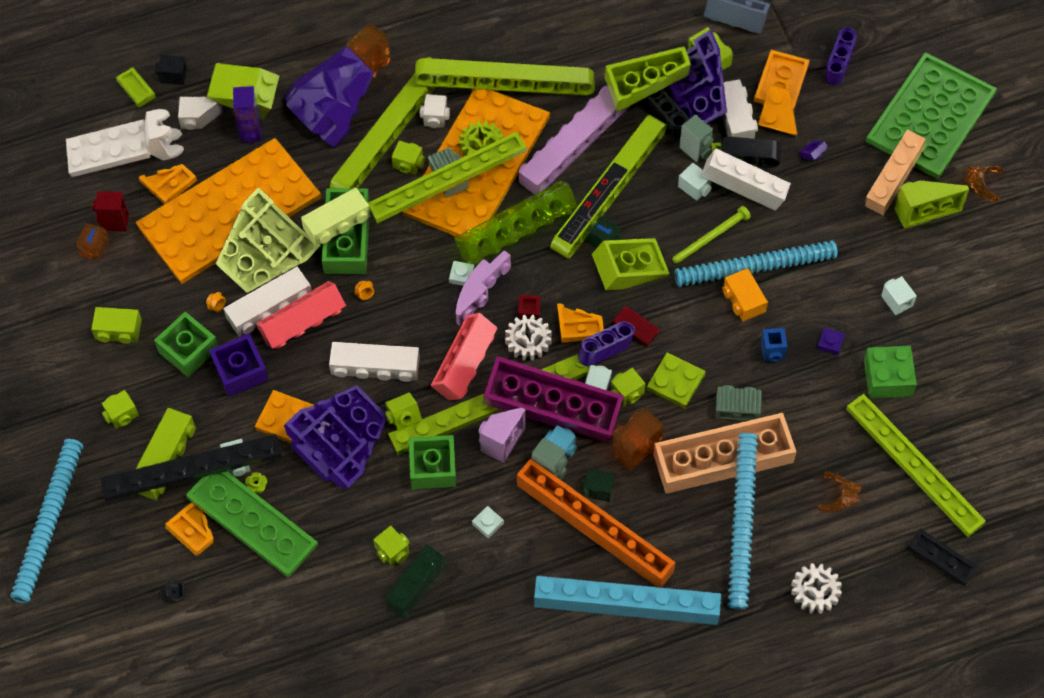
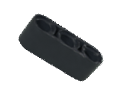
[644,89,688,138]
[720,136,781,168]

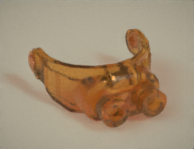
[965,165,1003,202]
[818,471,861,512]

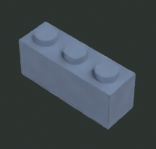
[703,0,770,34]

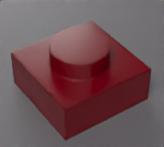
[518,295,541,319]

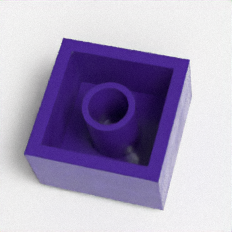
[209,333,269,397]

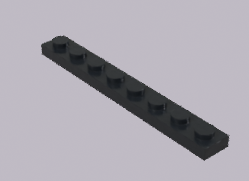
[100,434,282,501]

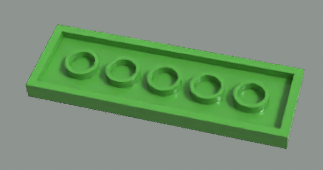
[186,471,318,578]

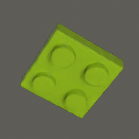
[647,353,706,409]

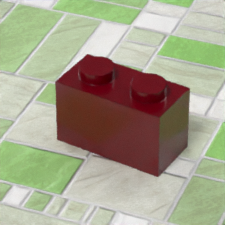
[92,191,129,231]

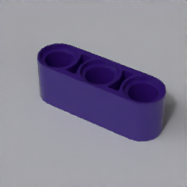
[825,28,857,85]
[578,322,635,366]

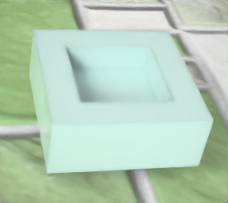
[449,261,474,286]
[472,506,504,539]

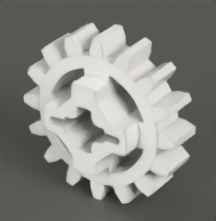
[505,315,552,360]
[791,564,842,614]

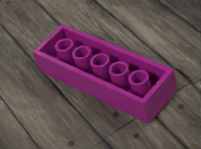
[482,356,624,443]

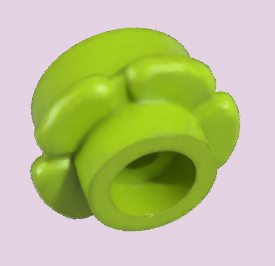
[245,472,267,494]

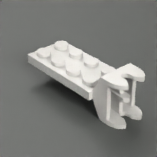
[66,109,184,177]

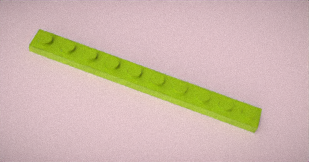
[389,354,595,455]

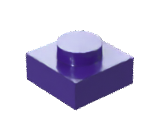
[798,140,828,161]
[817,327,845,356]

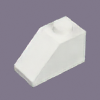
[178,97,223,130]

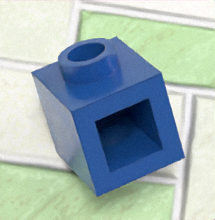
[760,328,787,362]

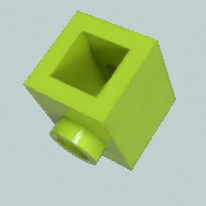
[392,141,425,175]
[611,368,646,407]
[102,390,139,429]
[385,392,422,430]
[373,526,409,567]

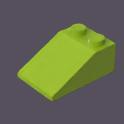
[206,63,279,120]
[894,181,969,229]
[592,238,669,290]

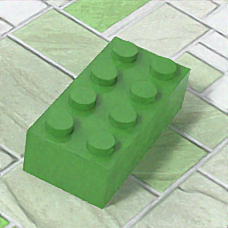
[322,188,370,274]

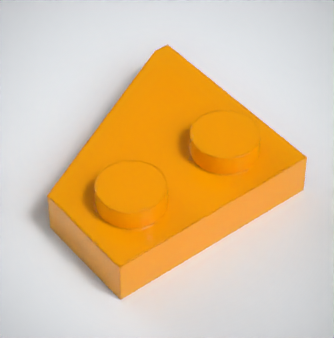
[758,86,797,136]
[139,164,197,205]
[557,303,604,343]
[165,502,213,556]

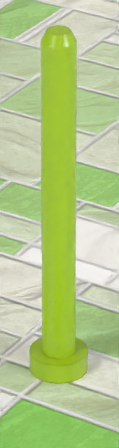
[672,206,751,264]

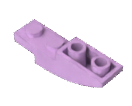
[456,250,511,326]

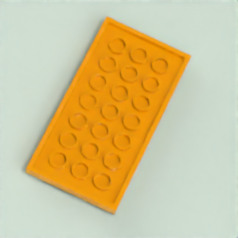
[403,89,550,245]
[136,138,322,284]

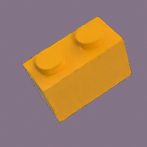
[722,268,768,322]

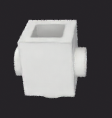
[420,94,450,128]

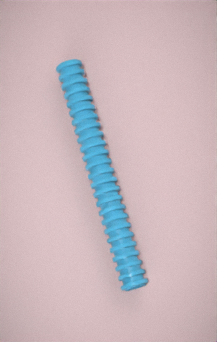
[674,240,838,287]
[727,433,758,609]
[10,439,83,603]

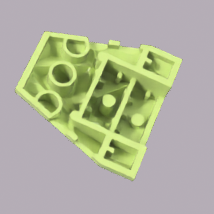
[216,187,321,293]

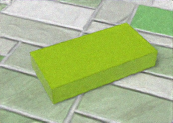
[116,67,156,107]

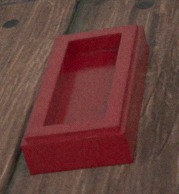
[613,306,660,347]

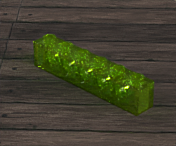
[454,181,578,264]

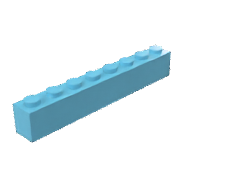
[534,576,721,625]

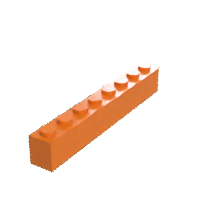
[517,459,675,588]

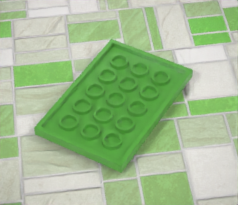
[866,52,997,179]

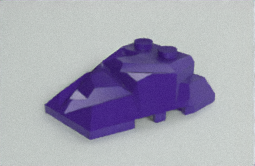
[663,30,727,124]
[284,46,374,148]
[284,386,387,489]

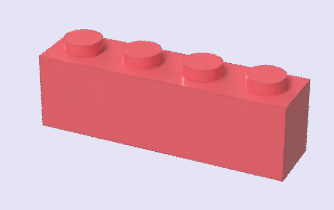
[255,281,346,349]
[431,313,497,400]

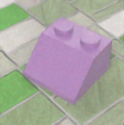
[478,407,526,463]

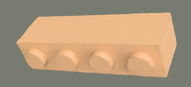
[865,130,926,216]

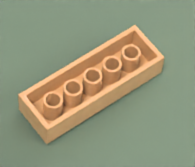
[653,413,796,494]

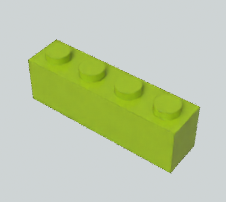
[136,408,196,501]

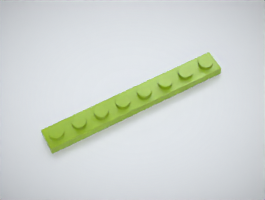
[368,132,527,223]
[846,394,986,537]

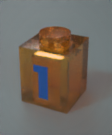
[76,223,109,260]

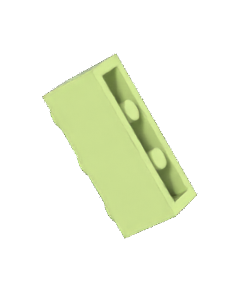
[301,188,371,246]

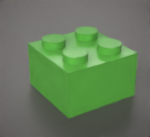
[154,312,218,377]
[864,346,917,398]
[409,435,456,489]

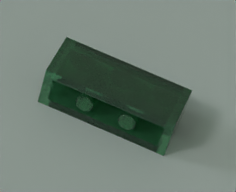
[385,544,446,619]

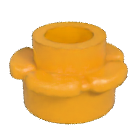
[354,281,374,300]
[206,292,226,312]

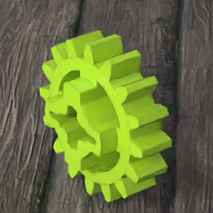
[459,120,504,155]

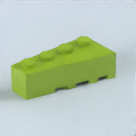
[605,46,691,113]

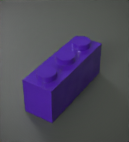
[233,86,262,143]

